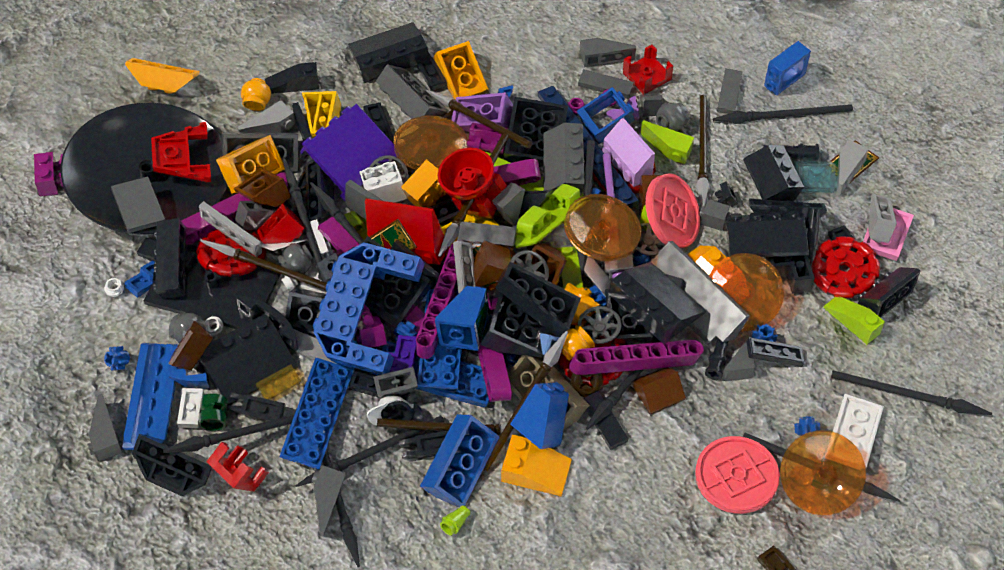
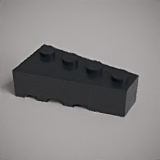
[496,262,581,337]

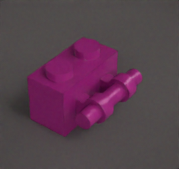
[466,123,508,155]
[34,152,63,197]
[354,305,387,348]

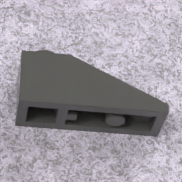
[579,38,636,67]
[234,200,297,231]
[87,394,122,461]
[311,465,346,537]

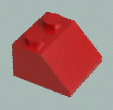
[257,203,304,244]

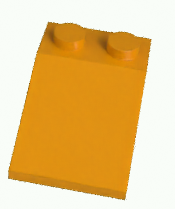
[433,41,488,100]
[216,135,285,194]
[501,434,572,497]

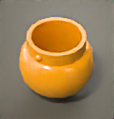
[241,78,271,111]
[561,325,596,360]

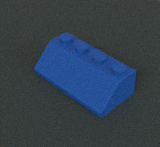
[420,414,500,508]

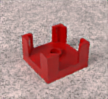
[623,44,674,94]
[452,173,507,218]
[206,442,269,492]

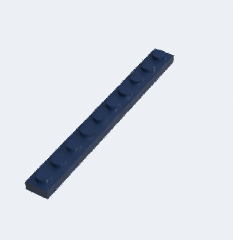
[537,86,639,210]

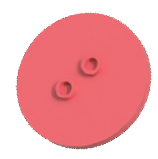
[646,173,700,249]
[695,436,780,514]

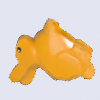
[564,283,601,327]

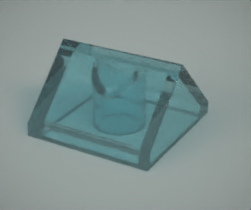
[794,161,836,193]

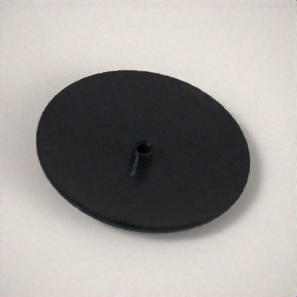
[60,102,228,235]

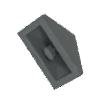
[640,93,663,117]
[492,183,525,226]
[722,342,755,381]
[373,367,418,397]

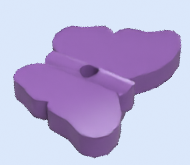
[606,96,640,121]

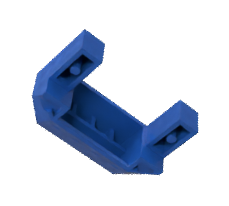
[313,242,425,375]

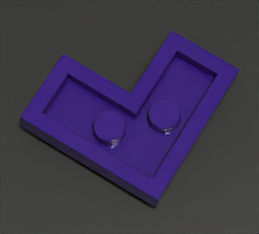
[388,335,417,373]

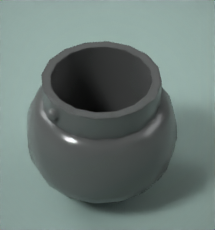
[656,102,689,132]
[278,243,313,274]
[169,313,206,343]

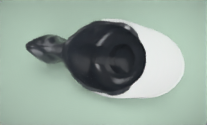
[367,395,425,425]

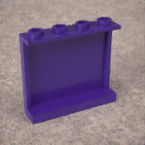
[300,103,401,201]

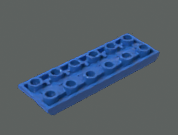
[417,289,462,390]
[372,341,489,407]
[123,343,179,450]
[279,357,354,470]

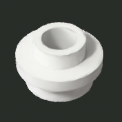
[281,276,298,291]
[104,278,124,297]
[204,317,223,336]

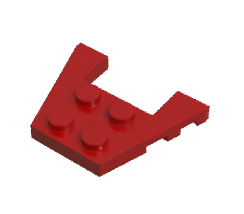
[151,122,211,182]

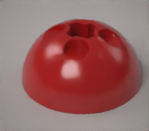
[438,148,494,200]

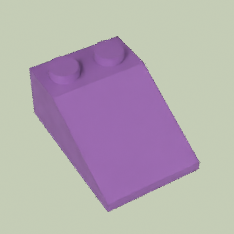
[450,92,513,132]

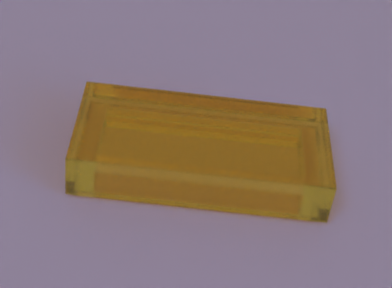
[256,364,301,400]

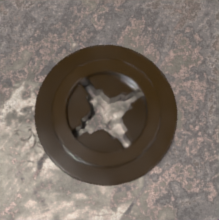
[571,373,603,397]

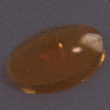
[394,116,467,170]
[564,194,641,261]
[709,253,784,332]
[780,430,866,515]

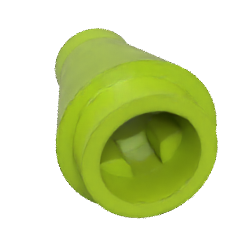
[440,505,470,536]

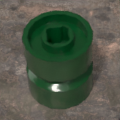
[199,394,228,432]

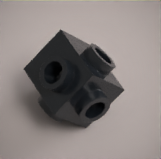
[316,249,345,280]

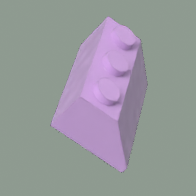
[602,118,655,187]

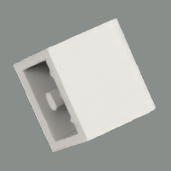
[359,161,407,203]

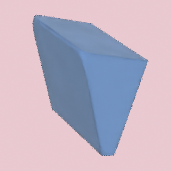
[540,333,560,358]

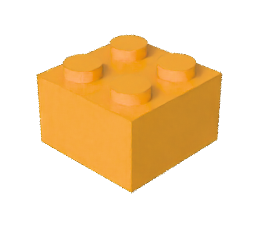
[401,159,446,208]

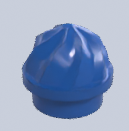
[632,250,651,266]

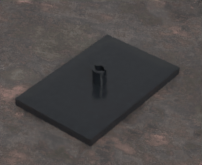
[143,245,281,329]

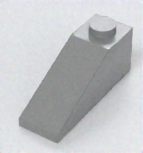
[237,100,296,133]
[836,140,869,196]
[868,193,897,243]

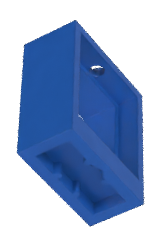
[764,41,811,95]
[577,87,635,144]

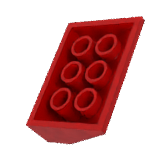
[365,198,449,265]

